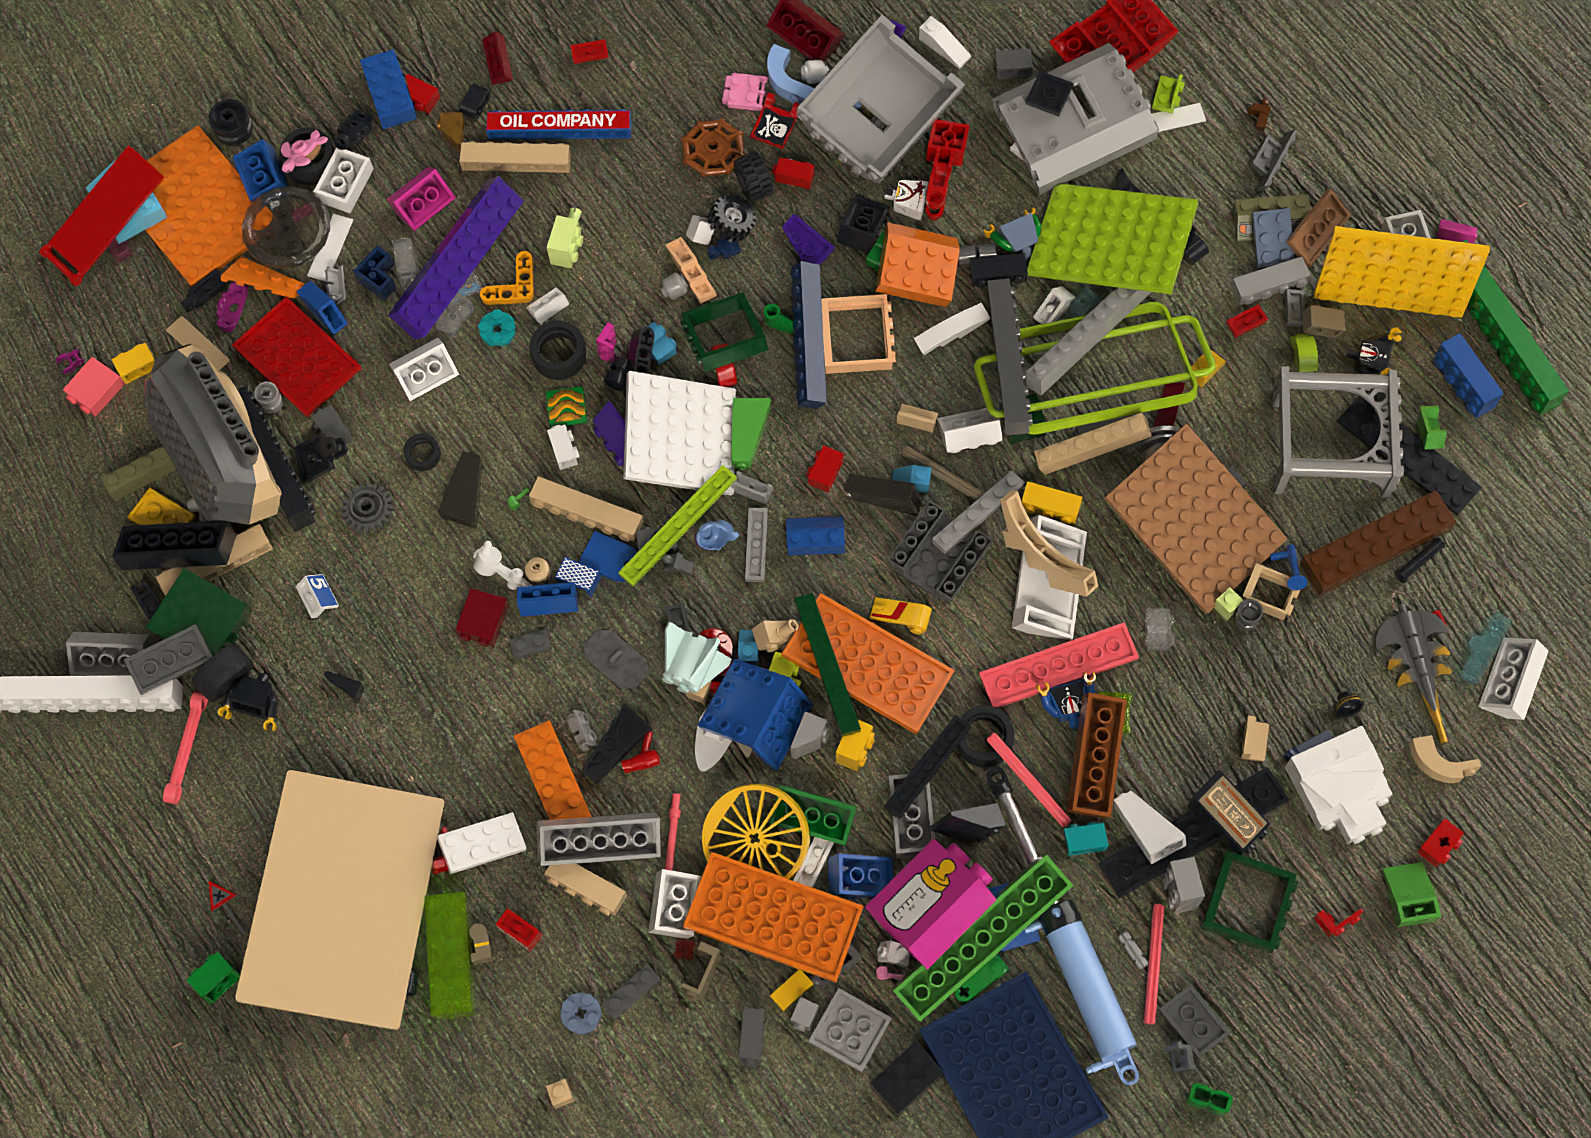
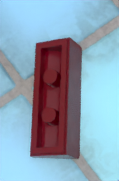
[482,31,513,85]
[1153,382,1185,427]

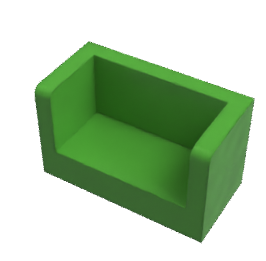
[1417,406,1447,449]

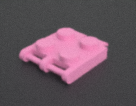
[722,73,768,111]

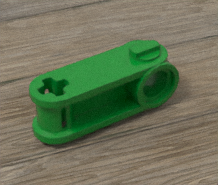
[955,954,1010,1003]

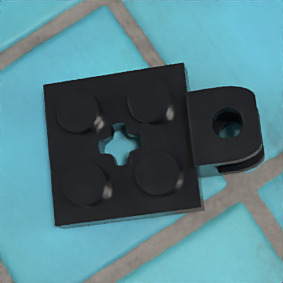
[294,433,348,483]

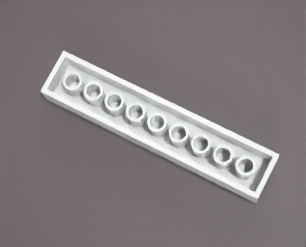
[0,676,183,713]

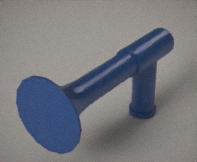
[1270,544,1308,590]

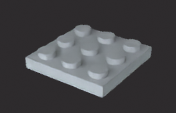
[808,988,892,1073]

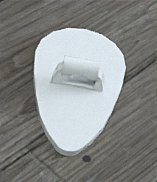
[695,710,732,772]

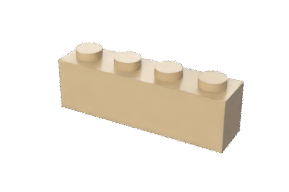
[544,863,627,916]

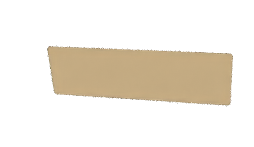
[166,316,230,371]

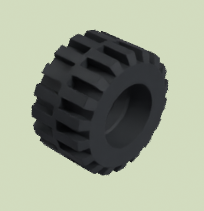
[734,151,773,202]

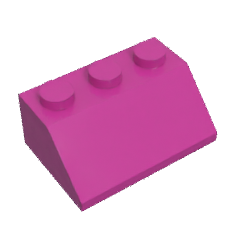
[386,167,456,231]

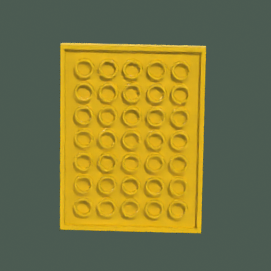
[1313,226,1490,318]

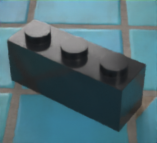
[969,253,1028,288]

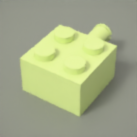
[547,208,583,269]

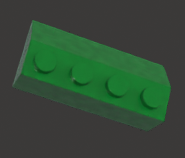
[769,785,858,846]

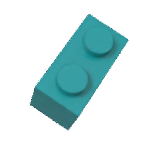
[1063,821,1108,856]

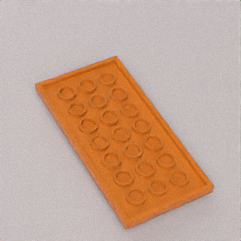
[781,593,955,735]
[683,852,864,983]

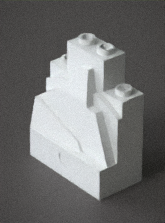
[1285,726,1392,844]

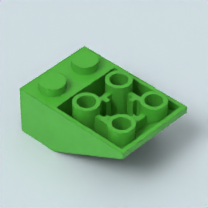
[1382,862,1441,928]

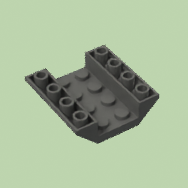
[887,500,994,602]

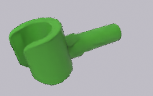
[508,487,529,511]

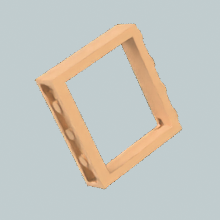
[821,294,896,374]

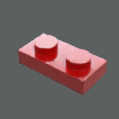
[570,39,609,64]
[1226,304,1268,338]

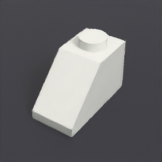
[1033,286,1076,324]

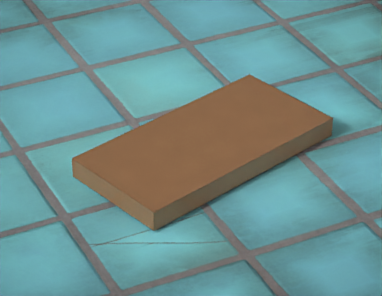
[1286,189,1351,268]

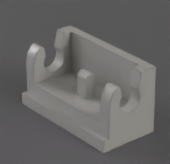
[731,471,774,505]

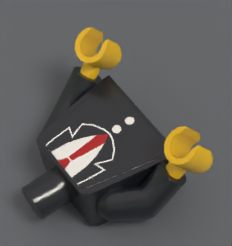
[1346,327,1402,375]
[218,673,278,732]

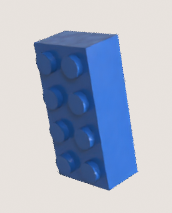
[360,49,417,129]
[1433,333,1503,418]

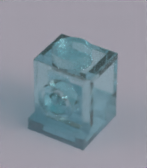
[1069,286,1099,317]

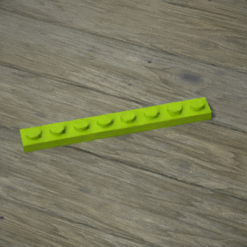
[618,465,737,587]

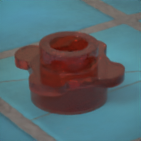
[674,939,695,961]

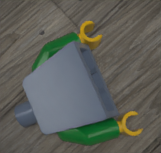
[983,208,1042,259]

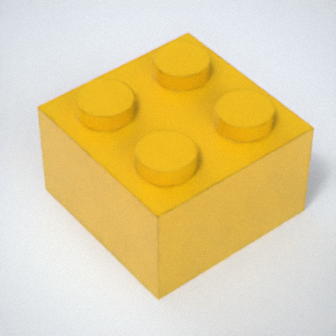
[836,720,875,772]

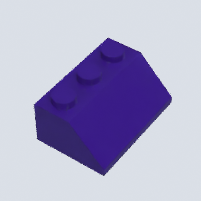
[593,401,625,468]

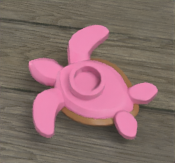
[281,130,328,172]

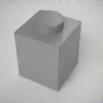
[790,997,819,1032]

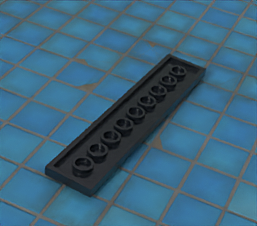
[1098,767,1289,899]

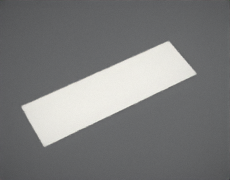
[1152,103,1206,132]
[307,214,354,281]

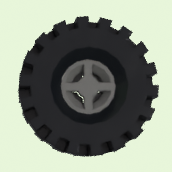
[708,194,757,242]

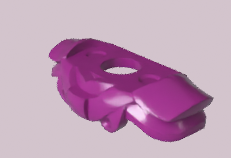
[216,282,248,332]

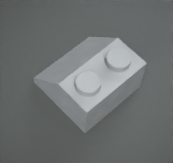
[790,712,830,759]

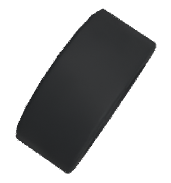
[403,433,441,471]

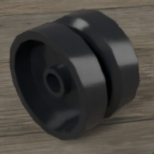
[209,99,253,146]

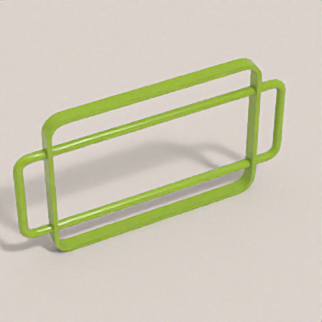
[974,302,1216,434]

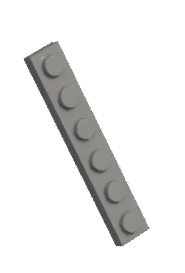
[932,471,1025,554]

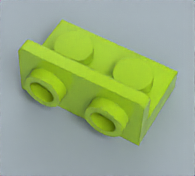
[1152,74,1185,114]

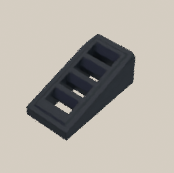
[324,671,365,701]

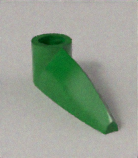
[764,304,794,335]

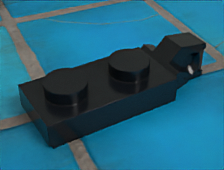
[180,269,229,313]

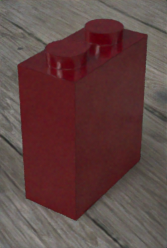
[455,588,509,647]

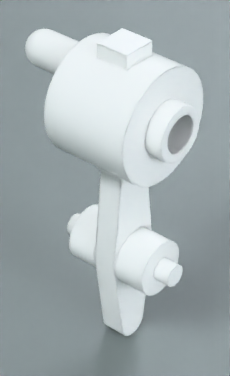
[473,541,533,590]

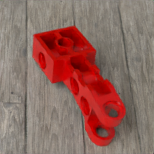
[925,119,970,220]

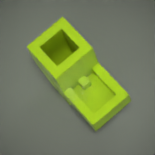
[1290,334,1318,372]

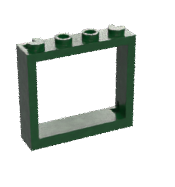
[680,292,768,372]
[1201,850,1298,954]

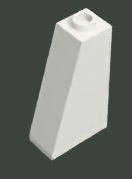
[1114,791,1186,864]

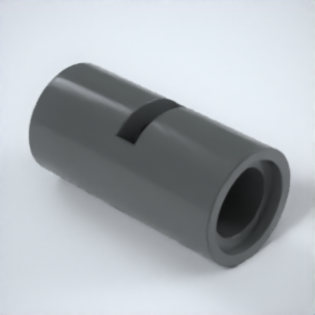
[958,243,996,265]

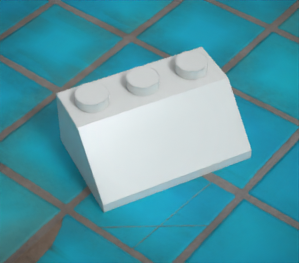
[389,338,459,401]
[937,408,1003,453]

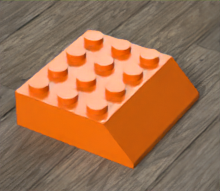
[875,222,960,307]

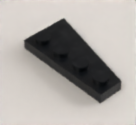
[582,703,652,785]

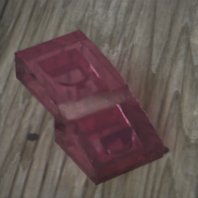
[108,238,134,263]

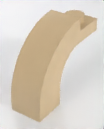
[1409,735,1481,783]

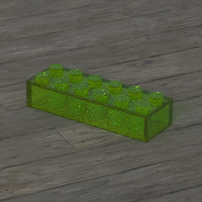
[424,891,475,1020]

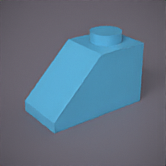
[891,465,932,493]
[738,630,759,667]

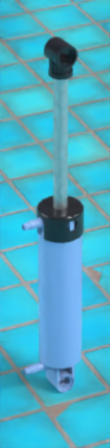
[986,766,1139,1086]

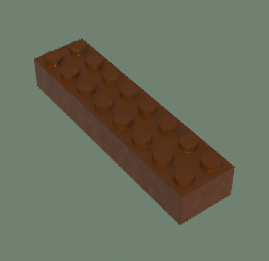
[1300,491,1456,596]

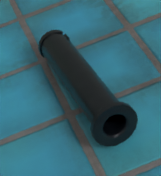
[1394,538,1445,583]

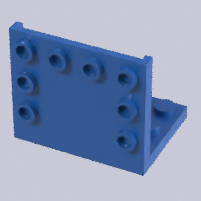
[697,659,814,771]

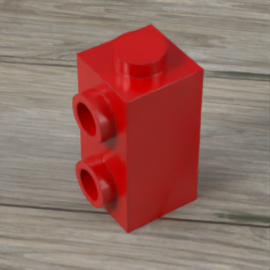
[772,157,815,189]

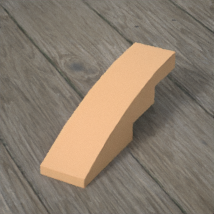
[665,237,717,304]

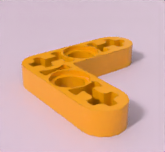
[480,251,534,305]

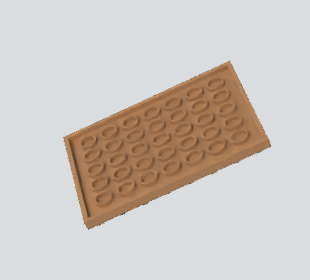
[1104,424,1287,614]

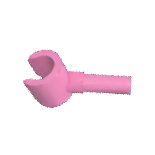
[876,966,905,980]

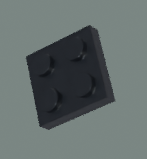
[1025,71,1074,117]

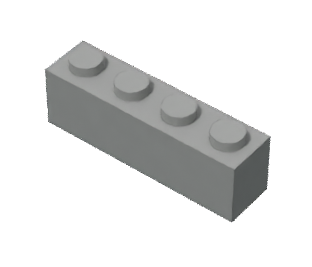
[1231,257,1311,305]

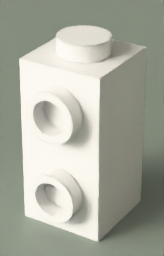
[547,425,579,470]

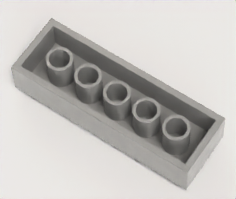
[537,813,661,866]

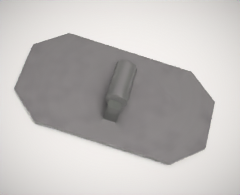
[584,630,648,689]

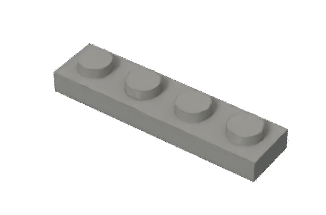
[745,508,768,582]

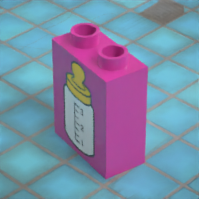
[865,839,997,970]

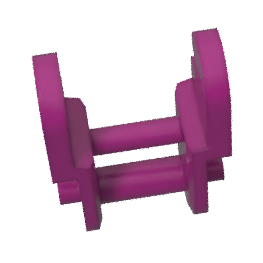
[56,350,84,375]

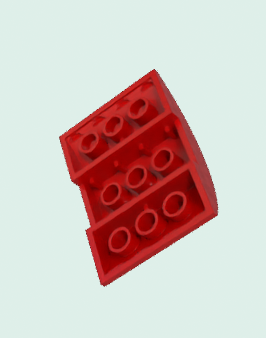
[1049,0,1178,73]

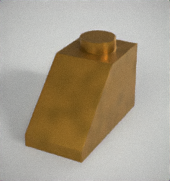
[437,112,465,152]

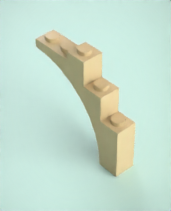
[1000,490,1098,597]

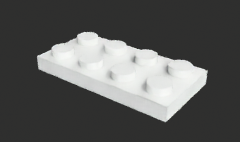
[437,812,526,874]

